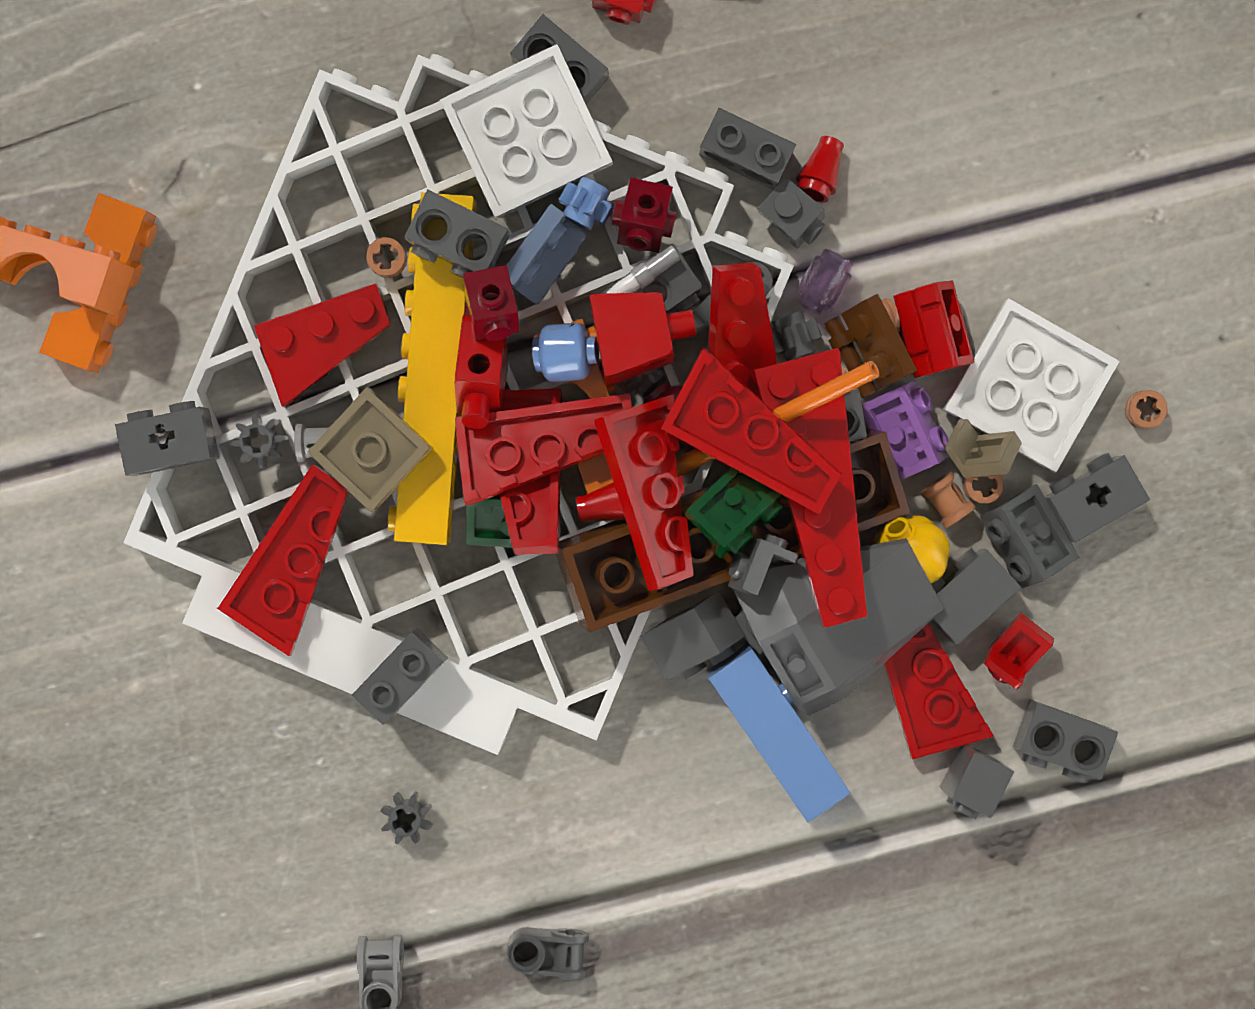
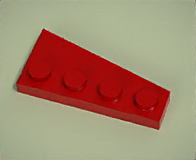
[500,388,562,555]
[455,393,632,507]
[217,464,349,656]
[884,623,994,760]

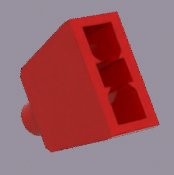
[589,292,696,386]
[454,315,508,429]

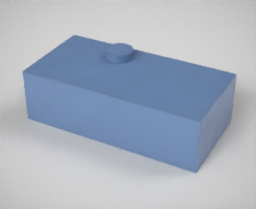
[706,643,851,823]

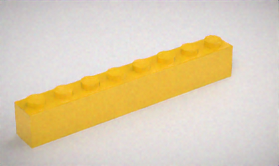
[388,192,477,545]

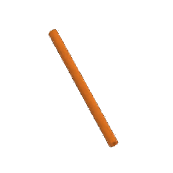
[676,361,879,477]

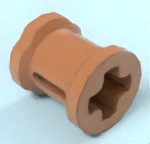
[920,472,975,528]

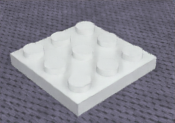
[440,44,613,220]
[943,298,1120,473]

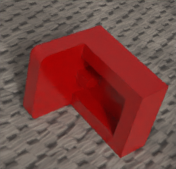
[984,613,1055,689]

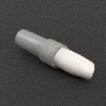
[606,245,681,293]

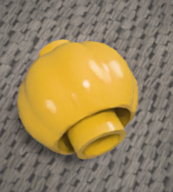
[872,515,950,584]

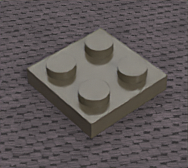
[308,387,433,512]

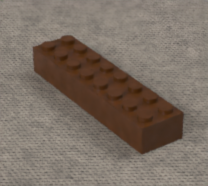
[556,428,910,632]

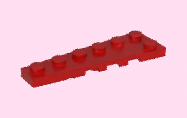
[753,348,867,628]

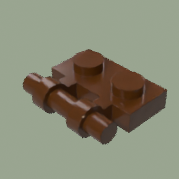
[824,294,917,398]

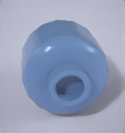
[532,323,599,382]

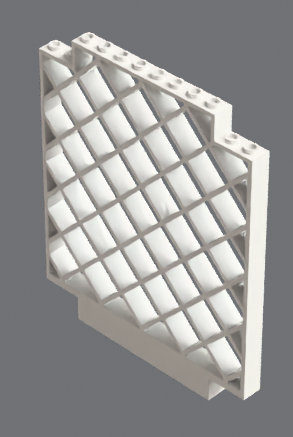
[123,54,794,755]

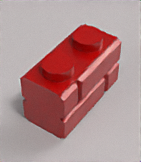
[893,280,975,378]

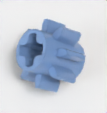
[559,177,613,231]

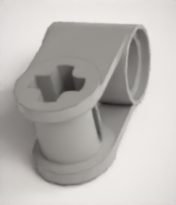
[357,935,404,1009]

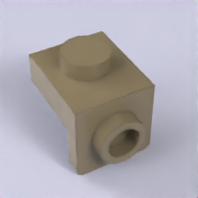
[946,419,1022,478]

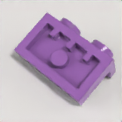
[862,380,950,480]

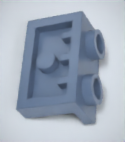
[507,204,586,304]

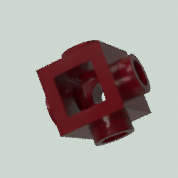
[611,177,676,253]

